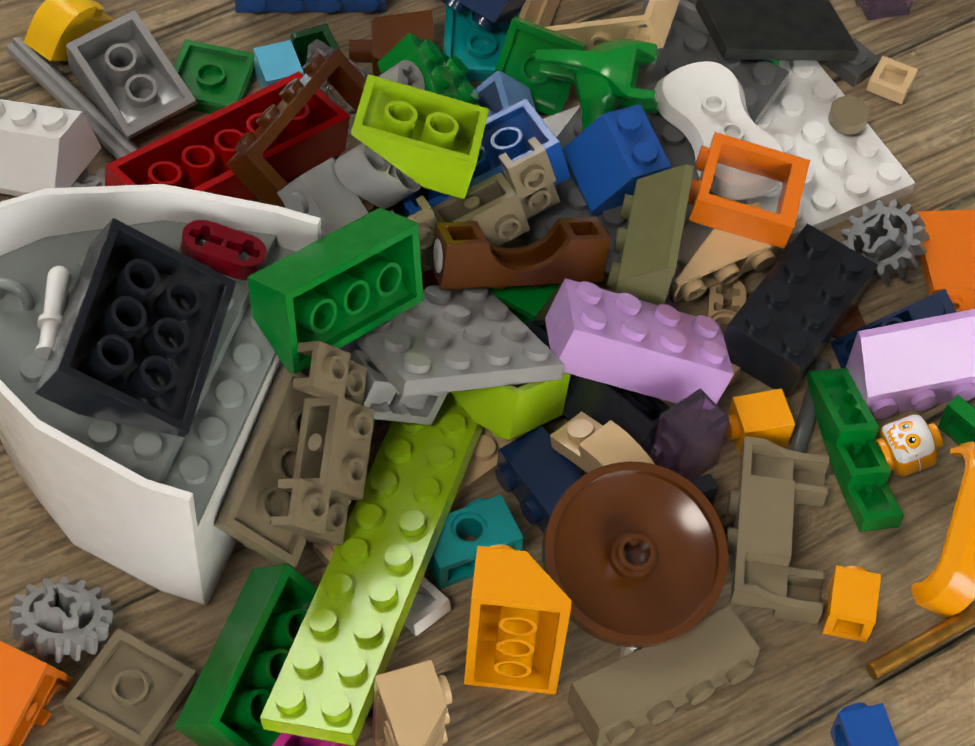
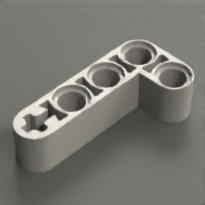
[334,60,425,209]

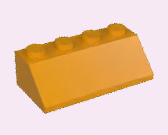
[464,545,572,695]

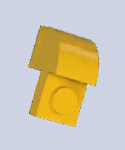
[23,0,114,62]

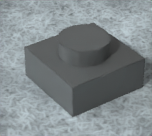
[826,38,881,88]

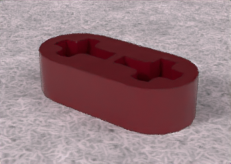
[180,220,267,280]

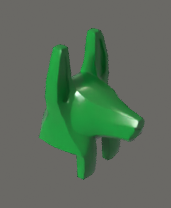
[535,39,658,132]

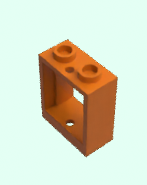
[688,132,810,249]

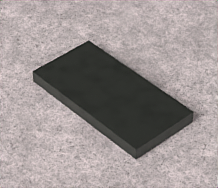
[695,0,859,61]

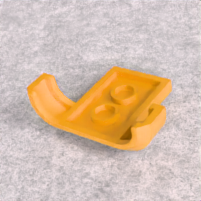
[910,442,975,618]

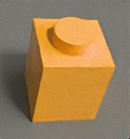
[723,388,795,456]
[822,565,881,643]

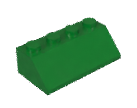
[247,208,424,374]
[174,563,317,746]

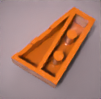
[0,641,75,746]

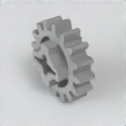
[9,577,113,663]

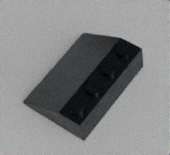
[35,218,236,437]

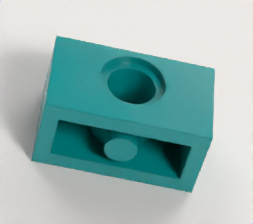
[428,495,524,590]

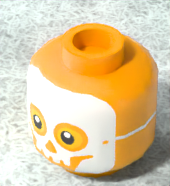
[875,414,943,477]

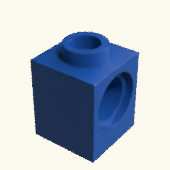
[830,703,899,746]

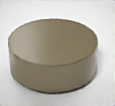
[828,96,870,134]

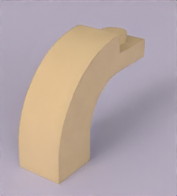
[550,411,655,473]

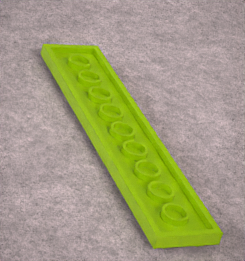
[260,392,483,746]

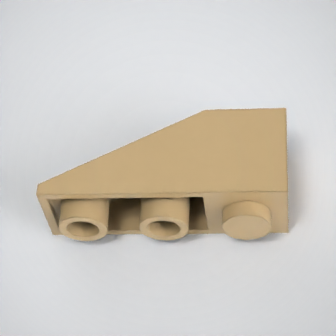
[667,201,779,305]

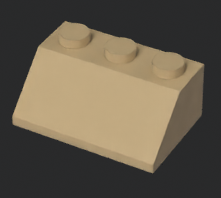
[372,660,452,746]

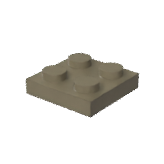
[63,628,197,746]

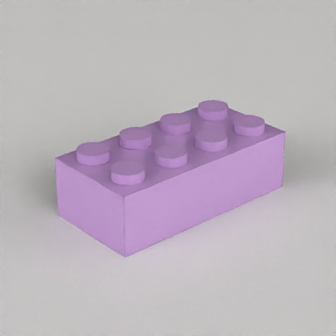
[545,278,734,413]

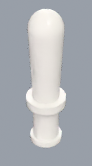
[35,266,71,360]

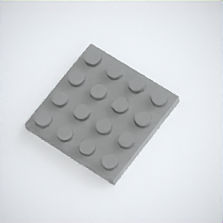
[354,285,564,397]

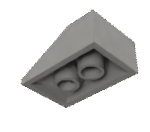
[66,10,196,140]

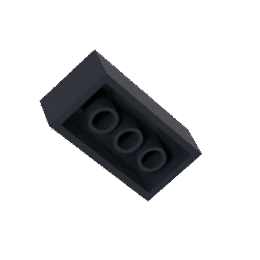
[723,223,878,398]

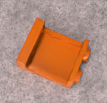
[916,209,975,312]

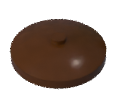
[542,462,728,648]

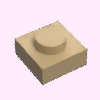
[866,56,918,105]

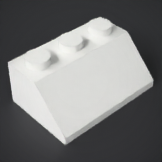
[0,99,102,196]

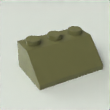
[606,164,694,305]

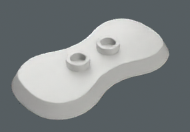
[654,61,786,200]

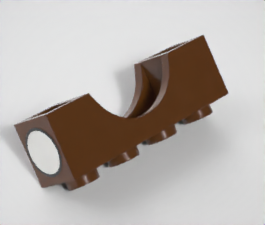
[431,217,610,291]

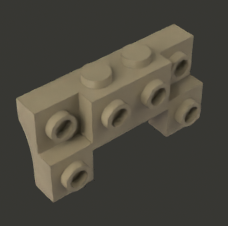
[390,137,560,274]
[271,341,375,545]
[726,436,829,624]

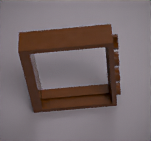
[226,48,394,213]

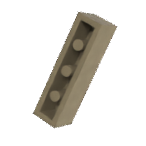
[567,605,760,746]

